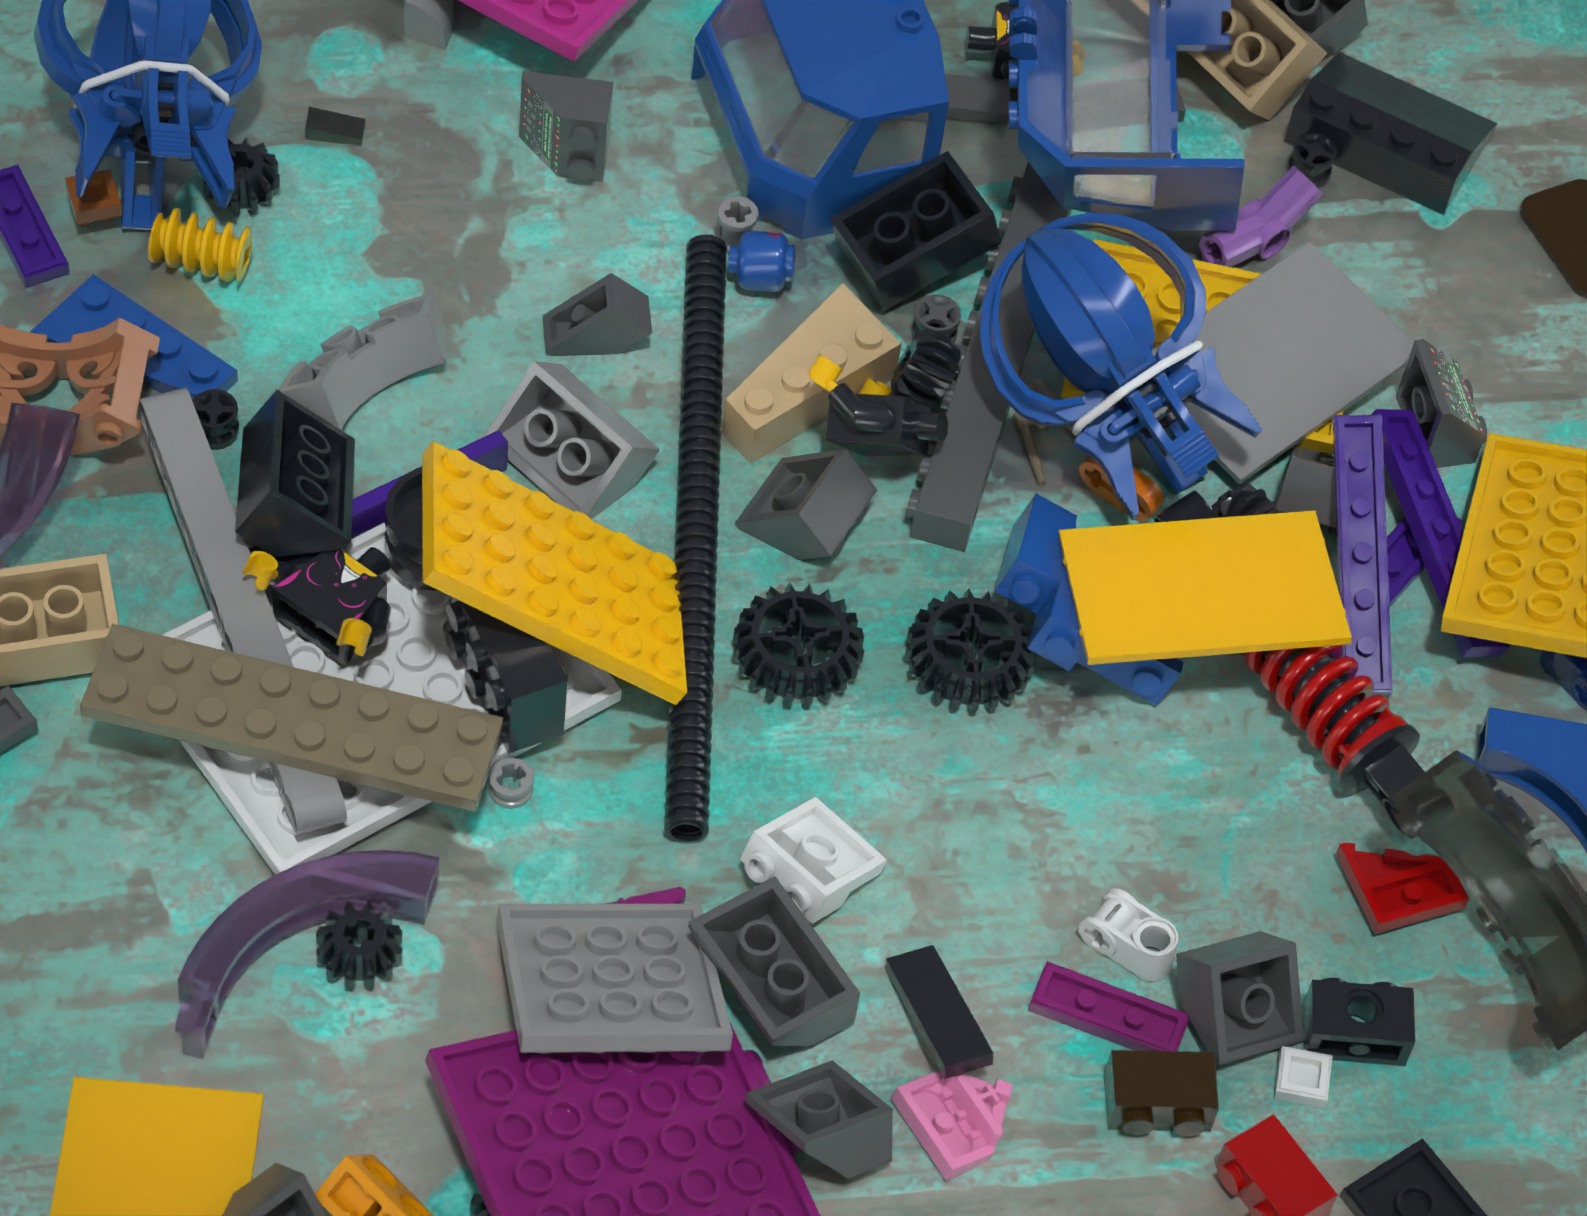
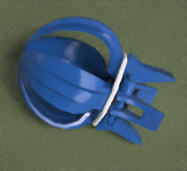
[34,0,262,230]
[980,213,1262,520]

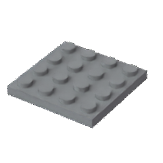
[497,904,733,1054]

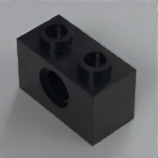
[1303,977,1416,1066]

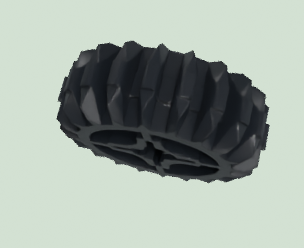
[733,582,865,709]
[905,588,1036,715]

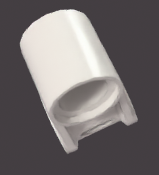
[1078,888,1178,982]

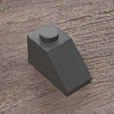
[542,273,652,356]

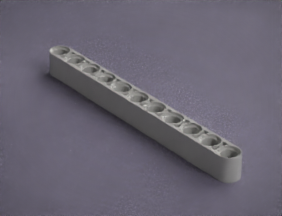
[138,387,347,835]

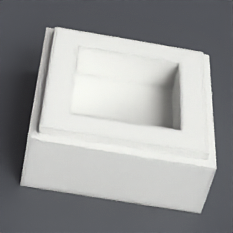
[1273,1046,1333,1109]

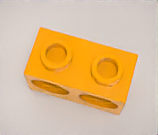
[315,1154,434,1216]

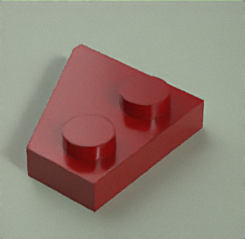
[1336,843,1469,934]

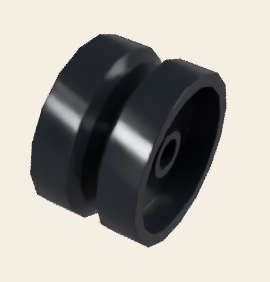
[385,467,441,592]

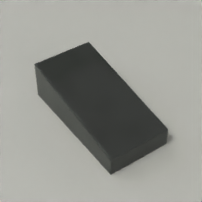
[305,107,365,146]

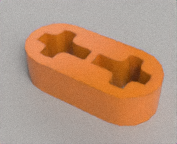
[1079,455,1164,522]

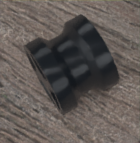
[1287,132,1337,188]
[192,389,239,450]

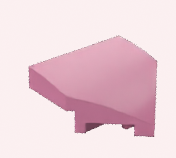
[890,1071,1013,1181]

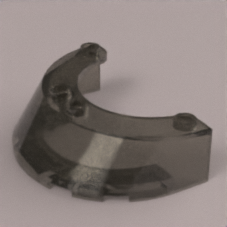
[1391,750,1587,1051]

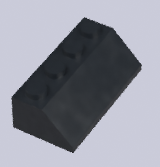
[235,389,355,557]

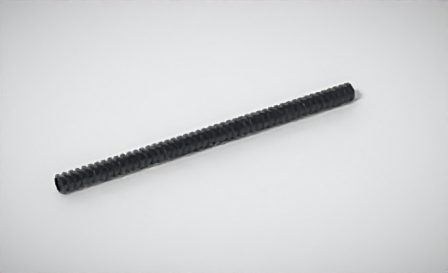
[664,234,727,842]

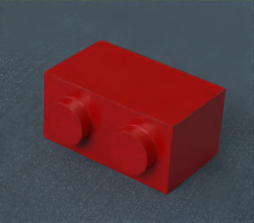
[1216,1114,1338,1216]

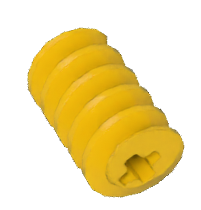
[148,208,252,282]

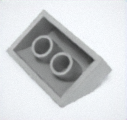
[483,361,660,520]

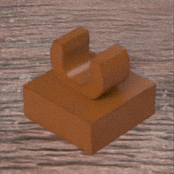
[65,169,122,227]

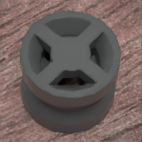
[911,294,961,343]

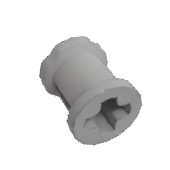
[715,196,758,255]

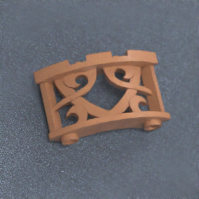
[0,317,160,456]

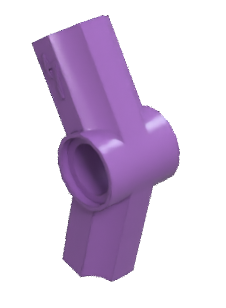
[1198,166,1323,267]

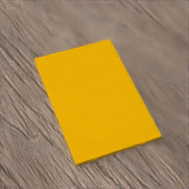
[1058,510,1352,665]
[50,1077,264,1216]

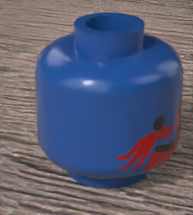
[728,231,795,292]

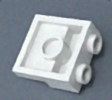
[740,797,887,924]

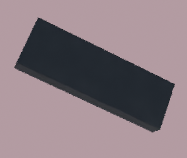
[886,945,993,1079]

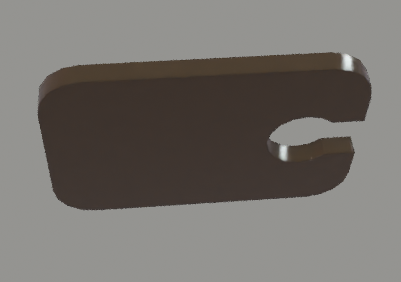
[1520,179,1587,298]

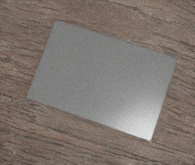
[1152,241,1414,485]

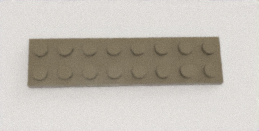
[80,623,503,812]

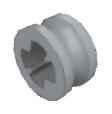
[488,757,534,809]

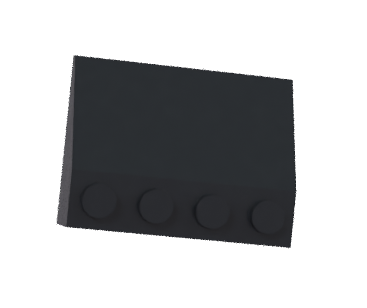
[1284,52,1497,215]

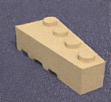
[721,283,901,464]

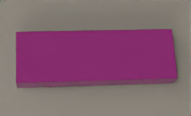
[1028,961,1189,1051]

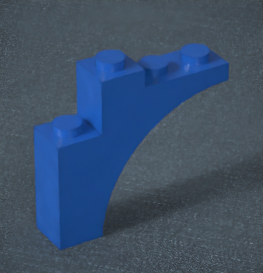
[995,493,1184,706]
[1475,707,1587,853]

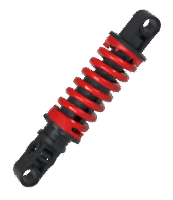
[1153,490,1450,836]

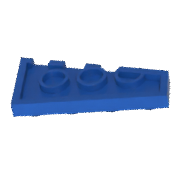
[30,274,238,400]

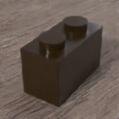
[1104,1050,1219,1136]

